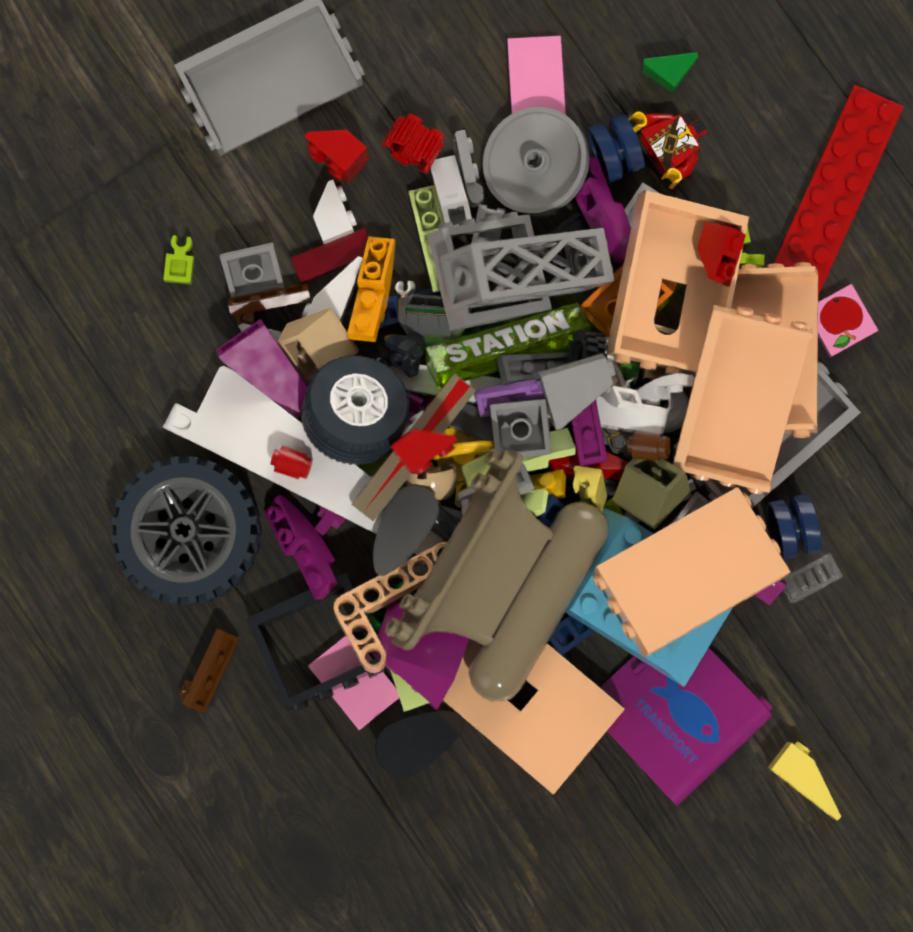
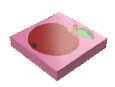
[818,284,878,357]

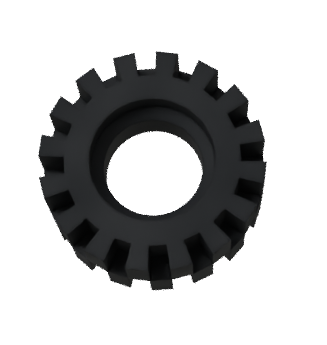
[565,329,608,364]

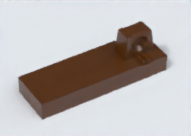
[228,283,311,326]
[179,628,240,713]

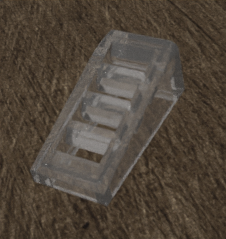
[783,553,843,604]

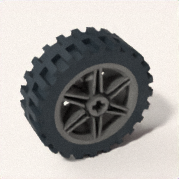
[109,456,262,605]

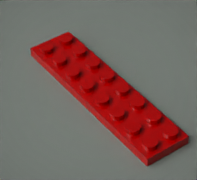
[773,85,903,295]

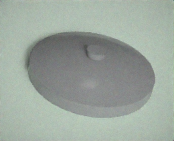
[483,107,589,215]

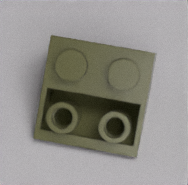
[613,459,690,529]

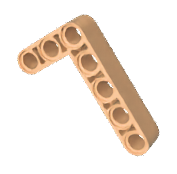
[334,542,448,673]

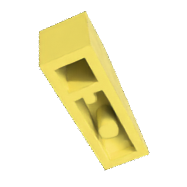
[768,741,841,821]

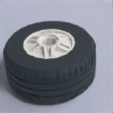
[301,355,410,465]

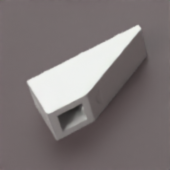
[430,155,472,238]

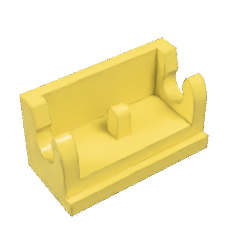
[573,466,607,514]

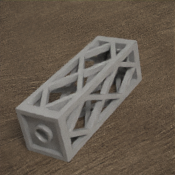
[440,228,614,311]

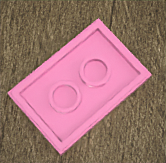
[507,36,566,115]
[308,633,399,730]

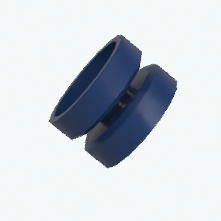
[587,114,645,184]
[767,494,822,561]

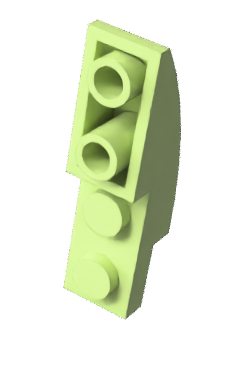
[409,185,444,293]

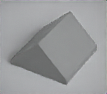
[220,242,284,297]
[490,399,551,457]

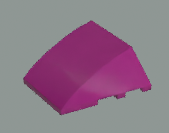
[371,601,470,710]

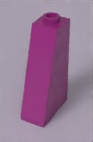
[215,319,307,419]

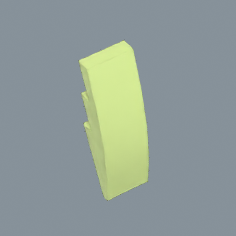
[461,428,576,488]

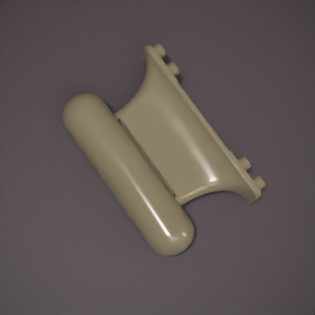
[385,449,609,702]

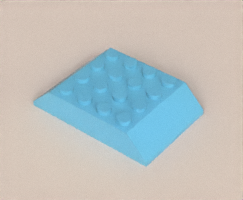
[565,508,733,687]

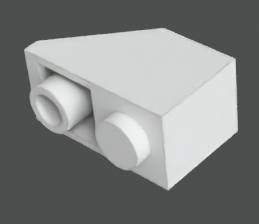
[313,180,357,244]

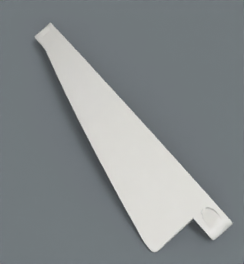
[163,366,443,558]

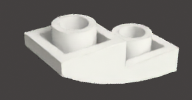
[637,373,694,406]

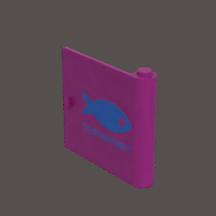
[600,647,773,806]

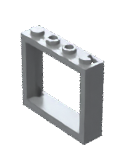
[427,212,552,331]

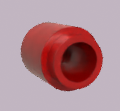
[270,445,313,480]

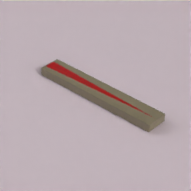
[351,373,476,521]

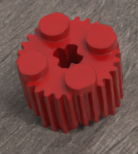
[381,113,445,173]

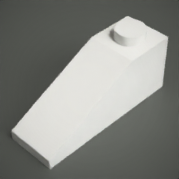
[302,256,363,324]

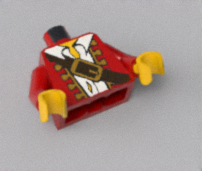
[627,112,707,189]

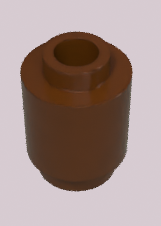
[628,431,670,461]

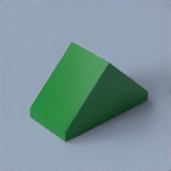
[641,52,698,94]

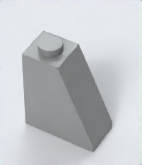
[538,354,615,430]

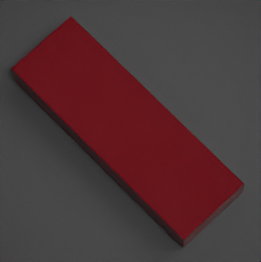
[291,228,369,284]

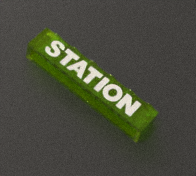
[426,302,591,389]

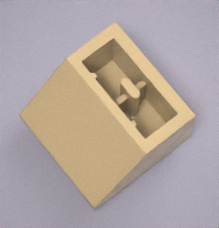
[277,308,359,384]

